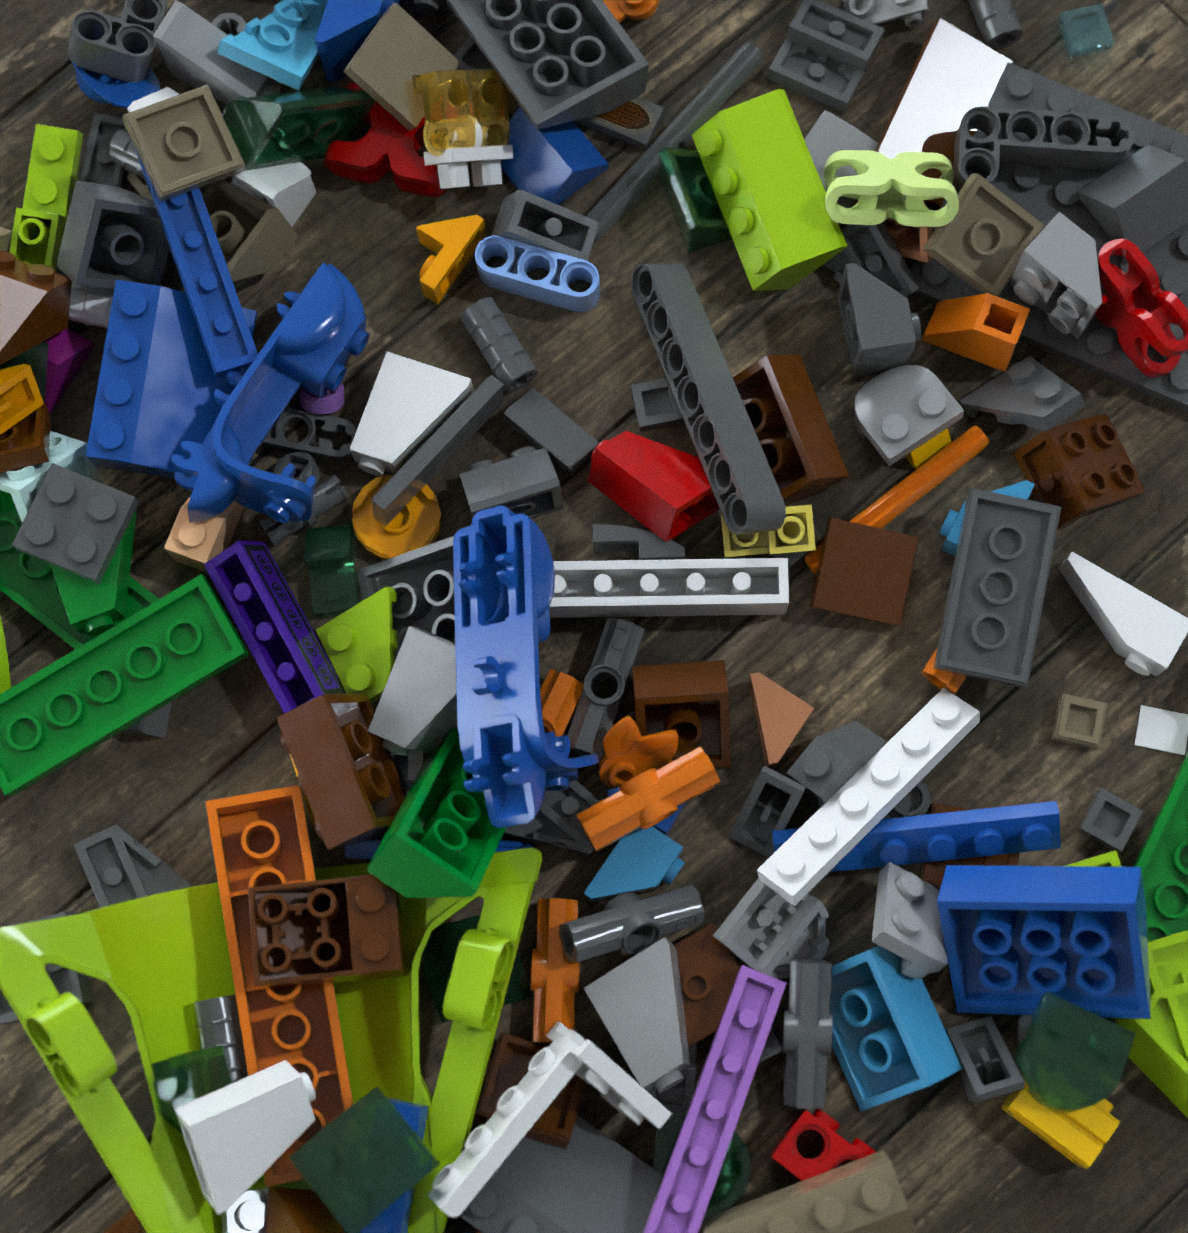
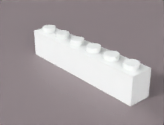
[549,558,789,618]

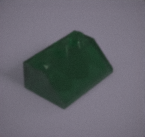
[223,87,376,171]

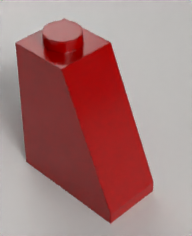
[587,431,720,542]

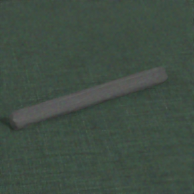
[586,42,763,240]

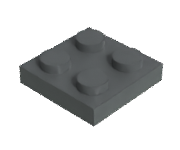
[12,463,139,585]

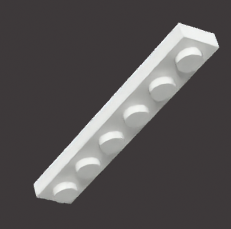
[757,688,980,906]

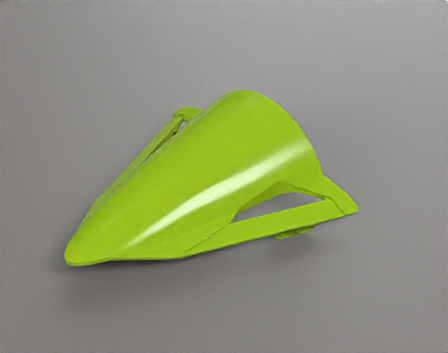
[0,848,542,1233]

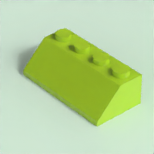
[692,89,848,291]

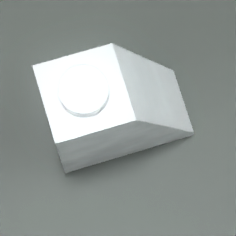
[350,352,474,476]
[175,1060,316,1215]

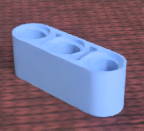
[475,235,600,312]

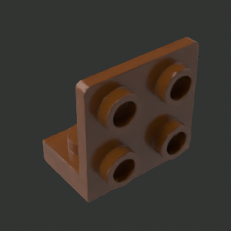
[1013,414,1145,531]

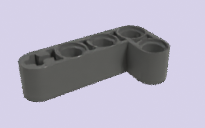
[67,0,169,83]
[952,106,1136,195]

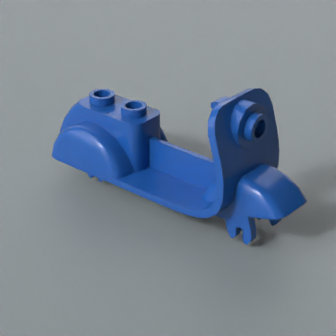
[171,263,370,524]
[453,506,599,828]

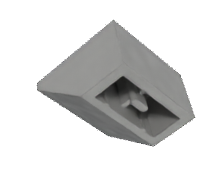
[1009,212,1102,339]

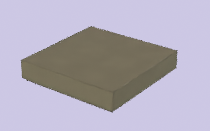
[343,2,461,131]
[123,84,245,202]
[922,173,1045,297]

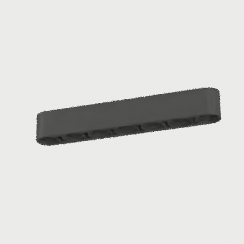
[631,263,786,534]

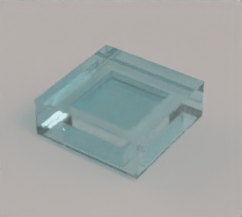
[1058,3,1114,58]

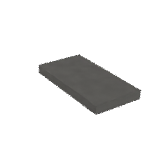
[933,488,1061,688]

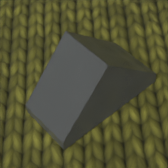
[728,766,806,858]
[946,1016,1025,1102]

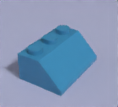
[829,946,962,1112]

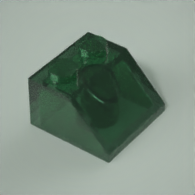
[289,1086,441,1233]

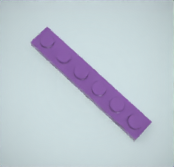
[643,965,786,1233]

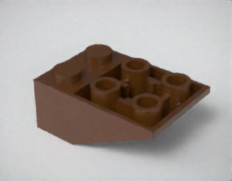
[248,875,406,986]

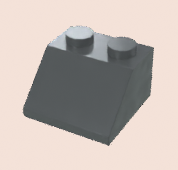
[56,180,170,289]
[837,263,921,379]
[459,446,563,519]

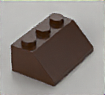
[733,355,849,506]
[276,693,407,850]

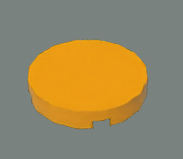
[352,474,442,561]

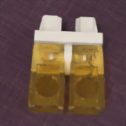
[412,69,513,189]

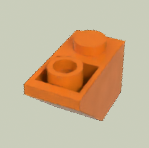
[922,293,1030,372]

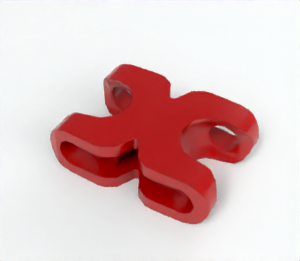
[323,83,464,197]
[1095,239,1188,378]

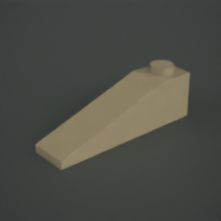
[127,173,298,282]

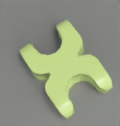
[823,150,959,227]

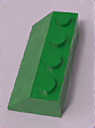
[366,727,506,898]

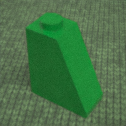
[50,510,137,635]

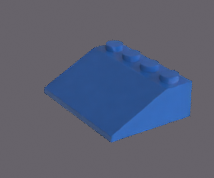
[86,280,257,478]
[937,865,1151,1019]

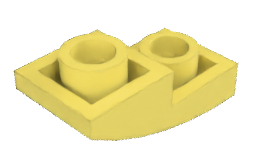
[721,504,816,557]

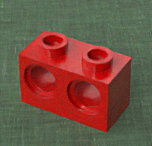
[769,1108,876,1181]

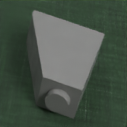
[153,0,281,121]
[368,627,457,756]
[584,937,690,1093]

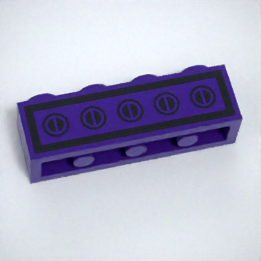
[204,540,346,713]

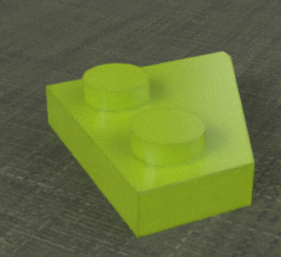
[316,586,398,704]

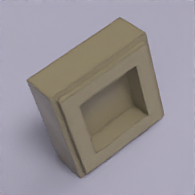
[1051,693,1108,750]

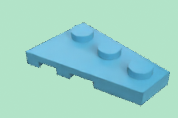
[217,0,328,91]

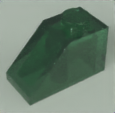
[151,1045,231,1137]

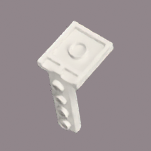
[427,1021,672,1217]

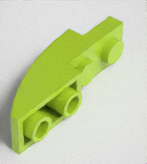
[9,124,84,273]

